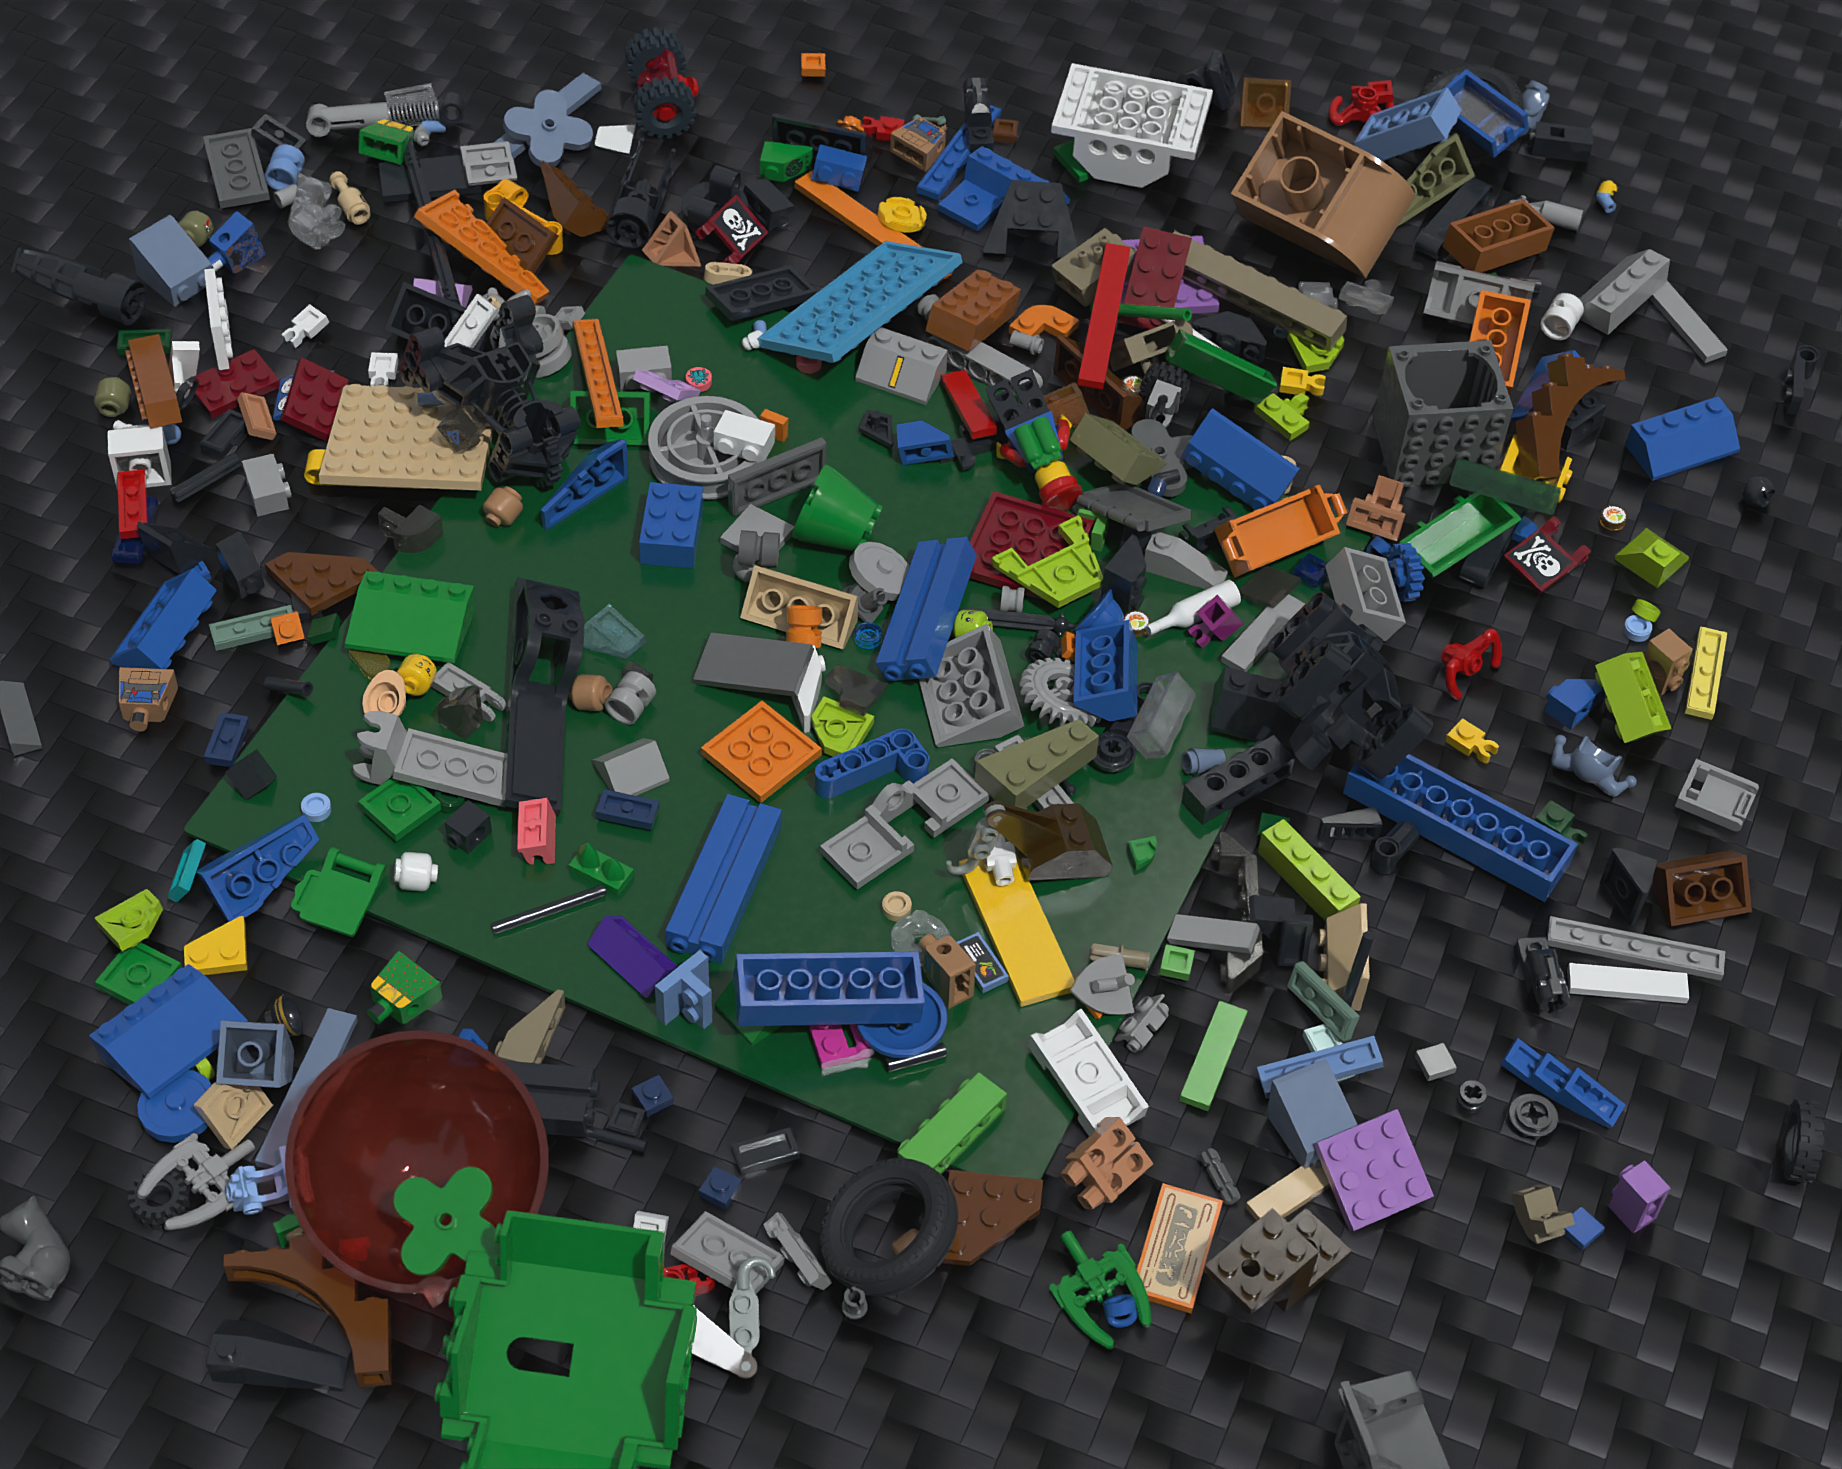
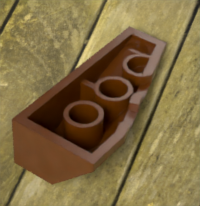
[540,160,609,237]

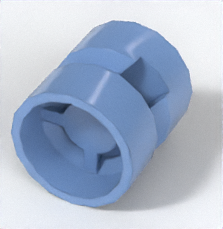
[265,145,305,191]

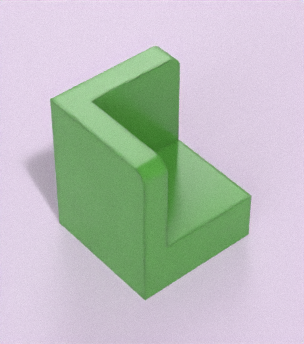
[1077,509,1109,552]

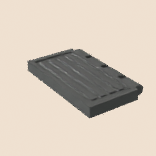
[1077,483,1191,532]

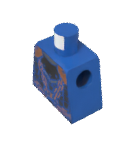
[207,212,266,273]

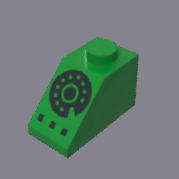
[760,141,813,182]

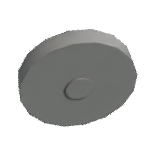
[849,542,910,601]

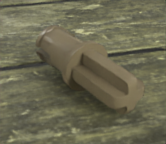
[1089,943,1150,970]

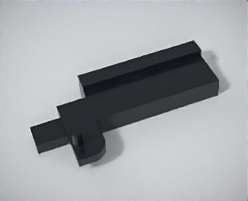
[939,416,1008,470]

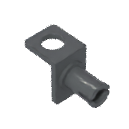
[841,582,888,625]

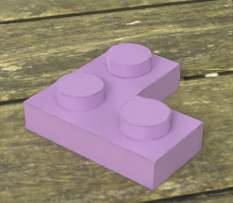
[633,370,701,403]

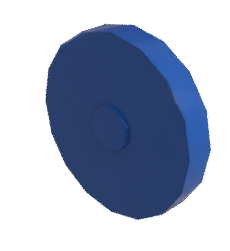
[137,1070,212,1143]

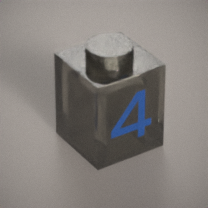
[436,404,486,452]

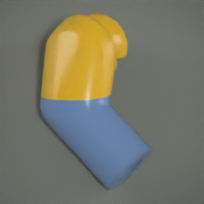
[1596,180,1617,213]

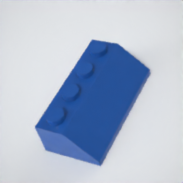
[964,146,1070,204]
[1625,396,1740,481]
[1180,408,1300,510]
[109,568,217,669]
[1074,620,1138,721]

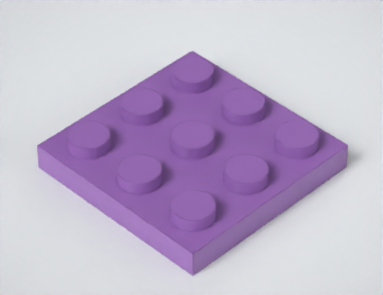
[1313,1109,1434,1232]

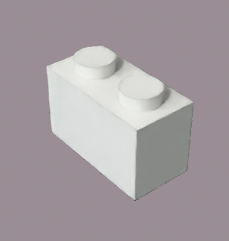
[714,410,775,463]

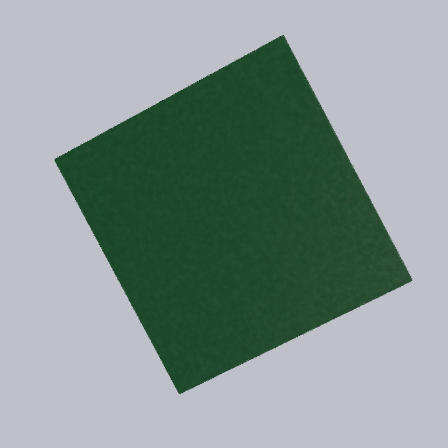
[184,255,1373,1180]

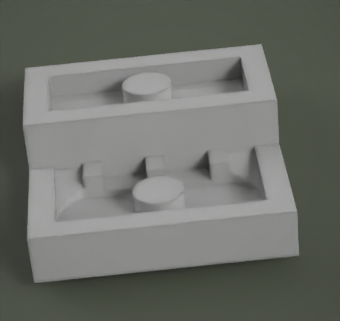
[460,141,517,186]

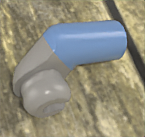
[413,120,446,146]

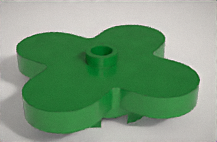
[394,1167,500,1277]

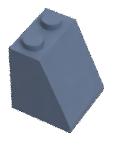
[129,215,212,307]
[216,1020,294,1087]
[1267,1059,1358,1169]

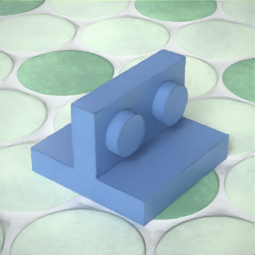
[655,950,712,1030]

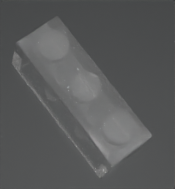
[1127,672,1196,760]

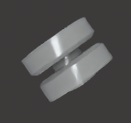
[532,314,572,378]

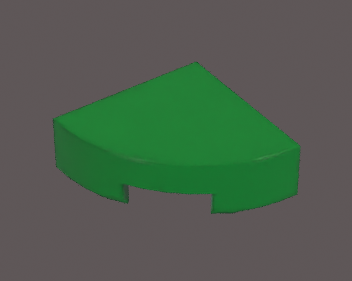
[1127,836,1157,870]

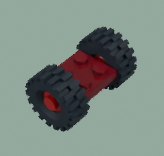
[624,28,696,139]

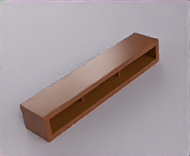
[125,334,182,429]

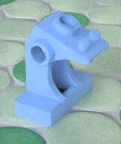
[226,1144,308,1215]

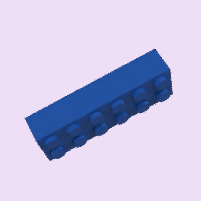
[733,952,925,1026]

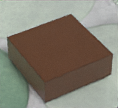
[993,119,1018,143]

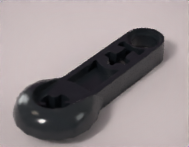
[1092,682,1160,773]

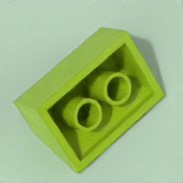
[1595,652,1672,743]

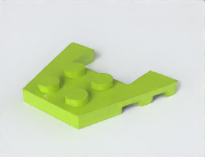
[991,515,1103,608]

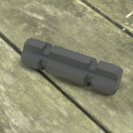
[1200,1148,1241,1205]

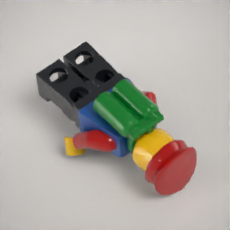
[985,369,1082,511]

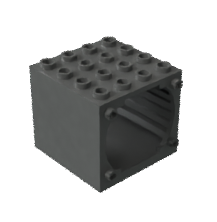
[1373,340,1513,487]

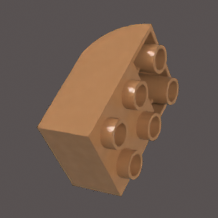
[1231,111,1416,278]

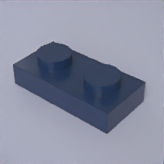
[204,712,250,767]
[596,789,660,830]

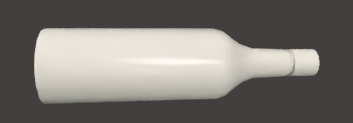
[1145,580,1241,635]

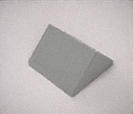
[593,738,670,796]

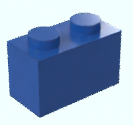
[811,145,867,192]

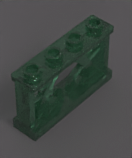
[1450,458,1561,515]

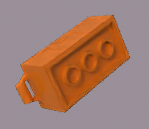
[1214,484,1348,578]

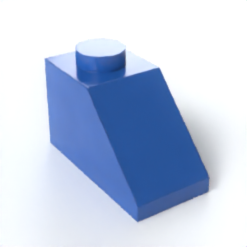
[897,421,954,465]
[1545,679,1606,730]

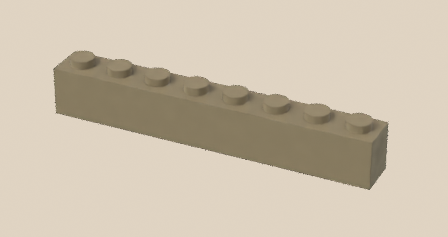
[1173,231,1347,351]

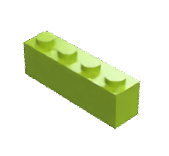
[1258,819,1361,922]

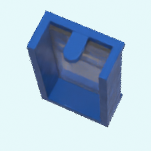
[1443,69,1529,158]

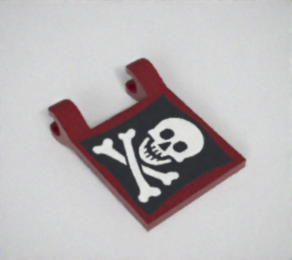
[695,195,768,264]
[1503,517,1591,594]

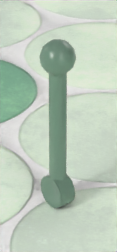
[913,115,946,125]

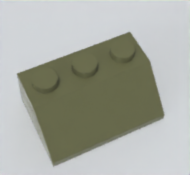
[1069,413,1167,485]

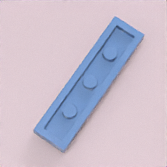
[1257,1036,1383,1099]

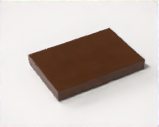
[486,197,559,274]

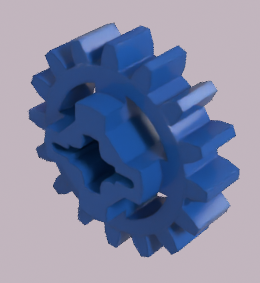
[1386,543,1425,602]

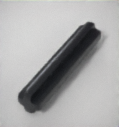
[170,453,242,502]

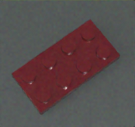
[1119,226,1192,331]

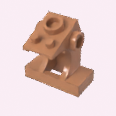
[1346,475,1406,541]

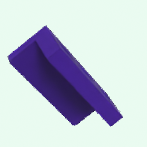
[588,915,678,998]

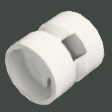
[1540,293,1584,340]

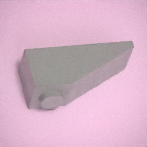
[1144,531,1228,590]

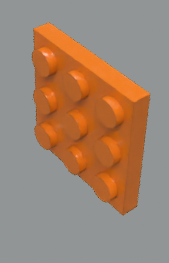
[701,701,822,803]

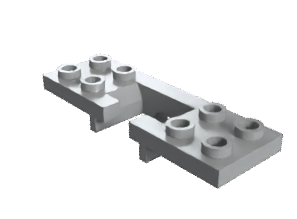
[820,759,989,889]

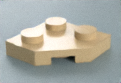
[194,1083,273,1150]

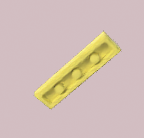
[1685,626,1727,720]

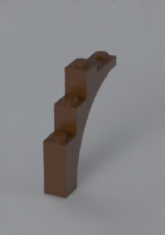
[1515,353,1626,483]
[224,1233,392,1388]

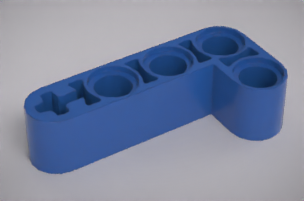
[815,728,929,798]

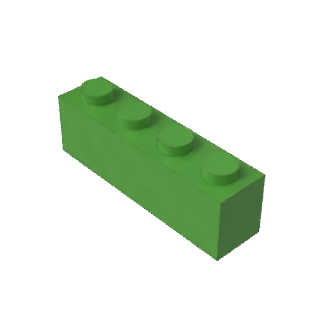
[897,1072,1007,1174]

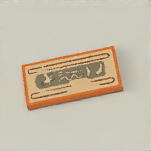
[1130,1183,1223,1313]

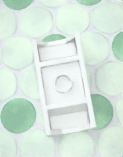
[1028,1009,1149,1137]

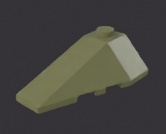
[1398,134,1475,226]

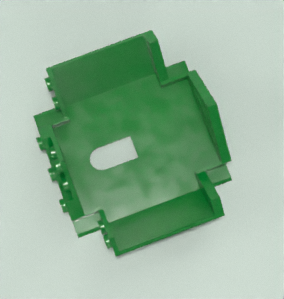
[435,1210,698,1469]

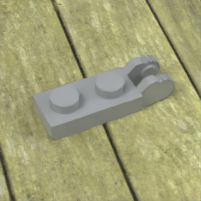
[431,662,507,722]

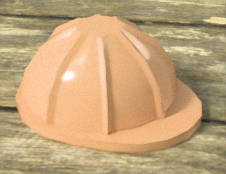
[362,670,406,716]

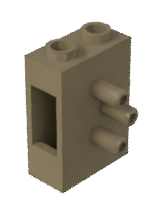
[1051,228,1137,307]
[1109,320,1193,375]

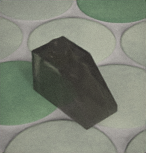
[437,685,483,740]

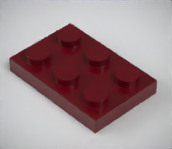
[185,349,280,419]
[281,357,349,442]

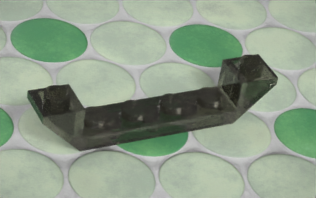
[1213,832,1263,994]

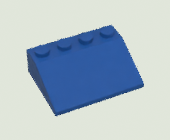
[89,964,248,1099]

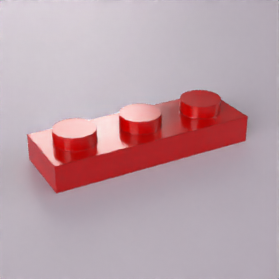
[117,469,148,539]

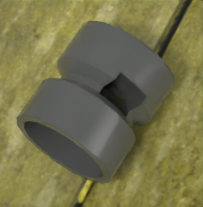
[738,530,780,568]

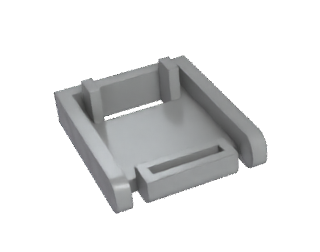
[1675,759,1759,831]

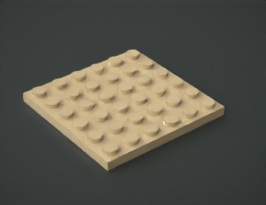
[319,384,494,491]

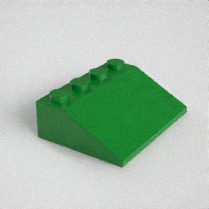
[345,571,475,663]

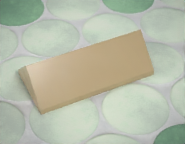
[740,565,858,649]

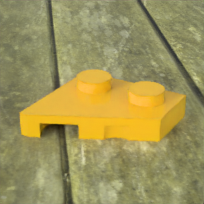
[184,916,247,975]

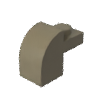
[1511,1184,1575,1244]

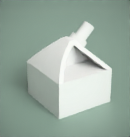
[108,420,172,490]

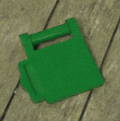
[291,847,387,937]

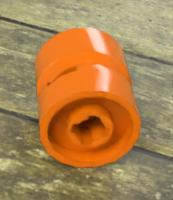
[786,605,822,648]

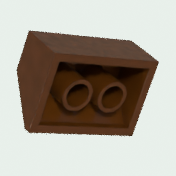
[1652,850,1752,926]

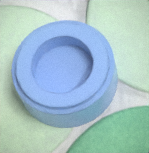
[1623,615,1652,642]
[301,793,331,822]

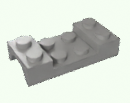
[1424,261,1535,324]

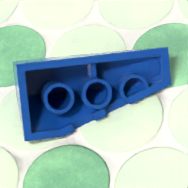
[541,439,629,530]
[196,814,320,922]

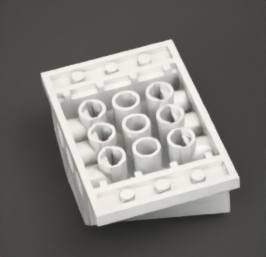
[1051,63,1213,188]

